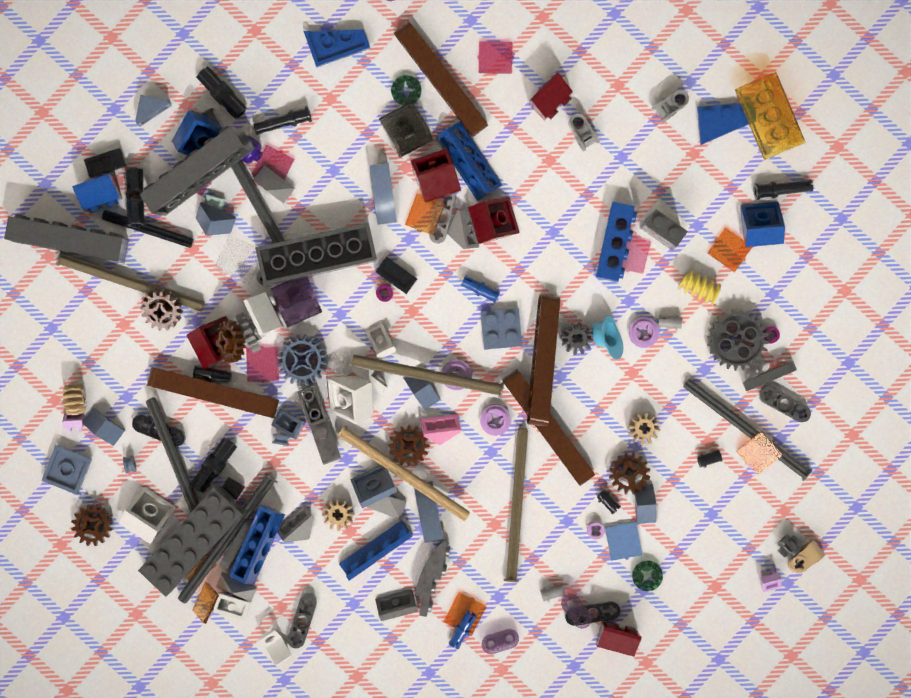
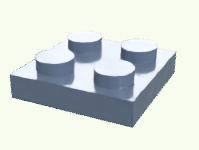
[481,308,522,350]
[41,445,92,495]
[350,465,397,509]

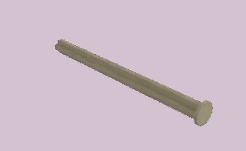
[56,251,205,311]
[351,355,504,398]
[504,428,528,582]

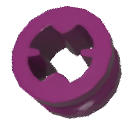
[376,285,393,302]
[763,326,780,344]

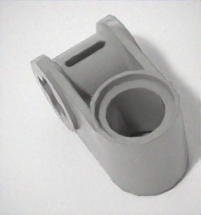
[652,90,689,123]
[568,113,600,152]

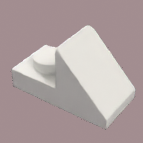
[366,323,396,360]
[351,367,387,393]
[210,592,250,621]

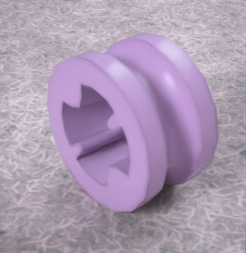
[587,522,605,540]

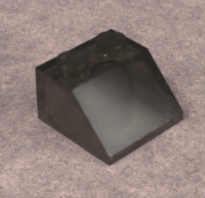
[379,101,433,158]

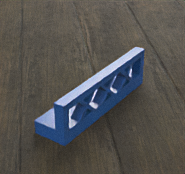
[436,121,502,201]
[339,520,413,581]

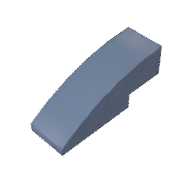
[370,163,397,225]
[414,481,443,543]

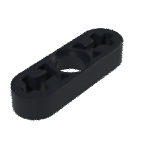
[132,415,186,447]
[565,601,621,626]

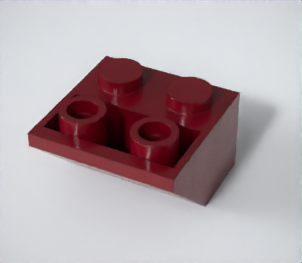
[411,148,461,203]
[596,621,642,657]

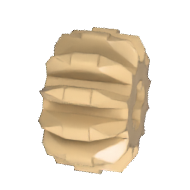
[62,383,87,415]
[628,412,661,445]
[322,498,355,531]

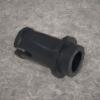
[697,449,723,468]
[597,490,621,514]

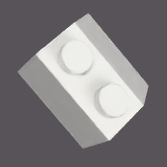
[243,292,285,337]
[328,376,373,424]
[119,487,176,544]

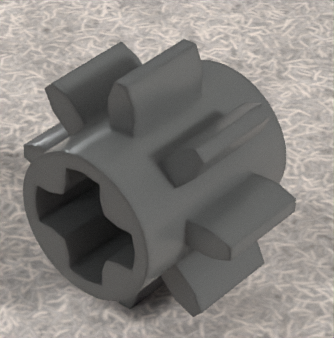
[777,534,801,558]

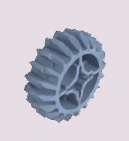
[276,334,328,386]

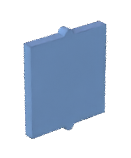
[605,522,642,561]

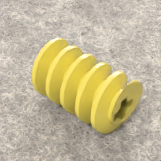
[677,270,721,307]

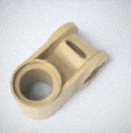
[788,539,825,573]

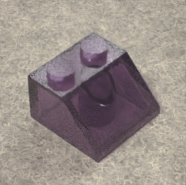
[271,277,322,328]

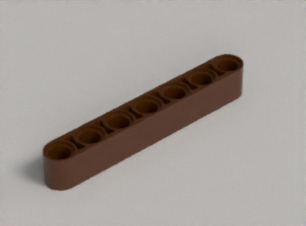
[394,21,489,137]
[527,294,560,427]
[146,367,279,418]
[502,369,595,486]

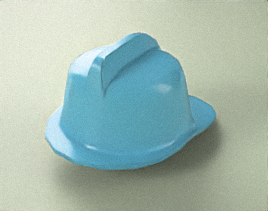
[591,316,624,359]

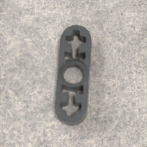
[742,361,797,391]
[759,387,811,422]
[219,518,253,571]
[288,593,317,649]

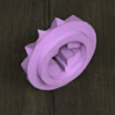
[628,317,659,348]
[442,360,472,390]
[480,405,511,436]

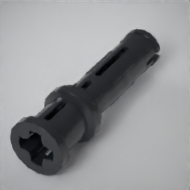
[253,105,312,135]
[754,179,813,200]

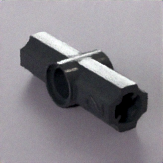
[196,66,248,119]
[126,167,145,228]
[190,437,238,493]

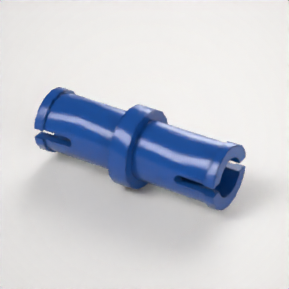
[461,275,500,303]
[448,610,477,649]

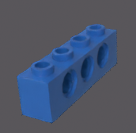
[595,202,637,283]
[229,505,285,585]

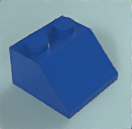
[172,109,223,156]
[72,174,123,213]
[740,202,785,247]

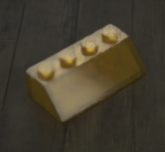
[735,72,806,160]

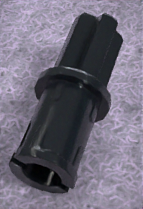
[193,365,232,383]

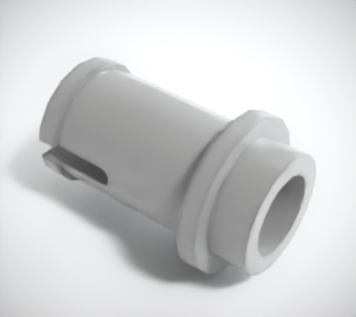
[658,315,682,330]
[540,584,566,602]

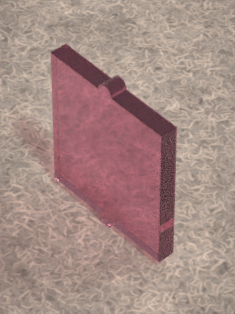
[477,41,514,74]
[251,145,295,180]
[613,236,651,274]
[246,346,279,383]

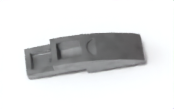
[297,385,342,465]
[415,540,450,617]

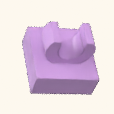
[62,411,85,433]
[760,567,782,592]

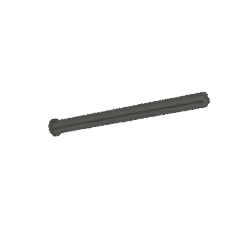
[201,108,285,243]
[683,379,813,481]
[146,397,199,512]
[178,473,278,604]

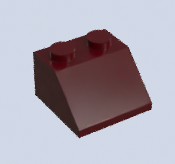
[529,72,573,121]
[468,197,520,244]
[186,316,229,369]

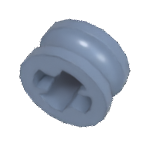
[272,434,290,446]
[123,455,137,474]

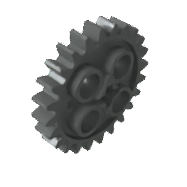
[707,309,769,371]

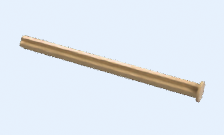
[337,425,470,521]

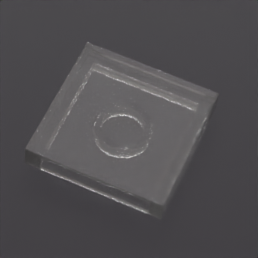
[213,235,259,285]

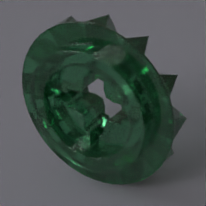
[391,75,422,106]
[632,560,663,591]

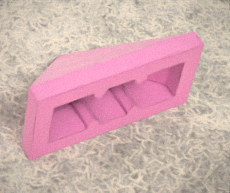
[420,414,462,445]

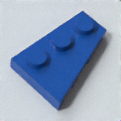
[303,29,370,68]
[697,102,757,146]

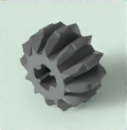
[561,322,593,355]

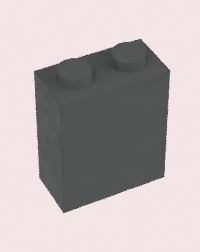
[641,209,688,250]

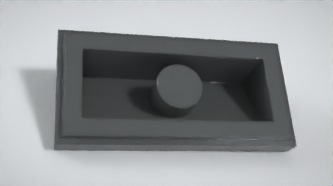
[375,589,418,621]

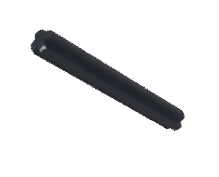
[102,210,194,248]

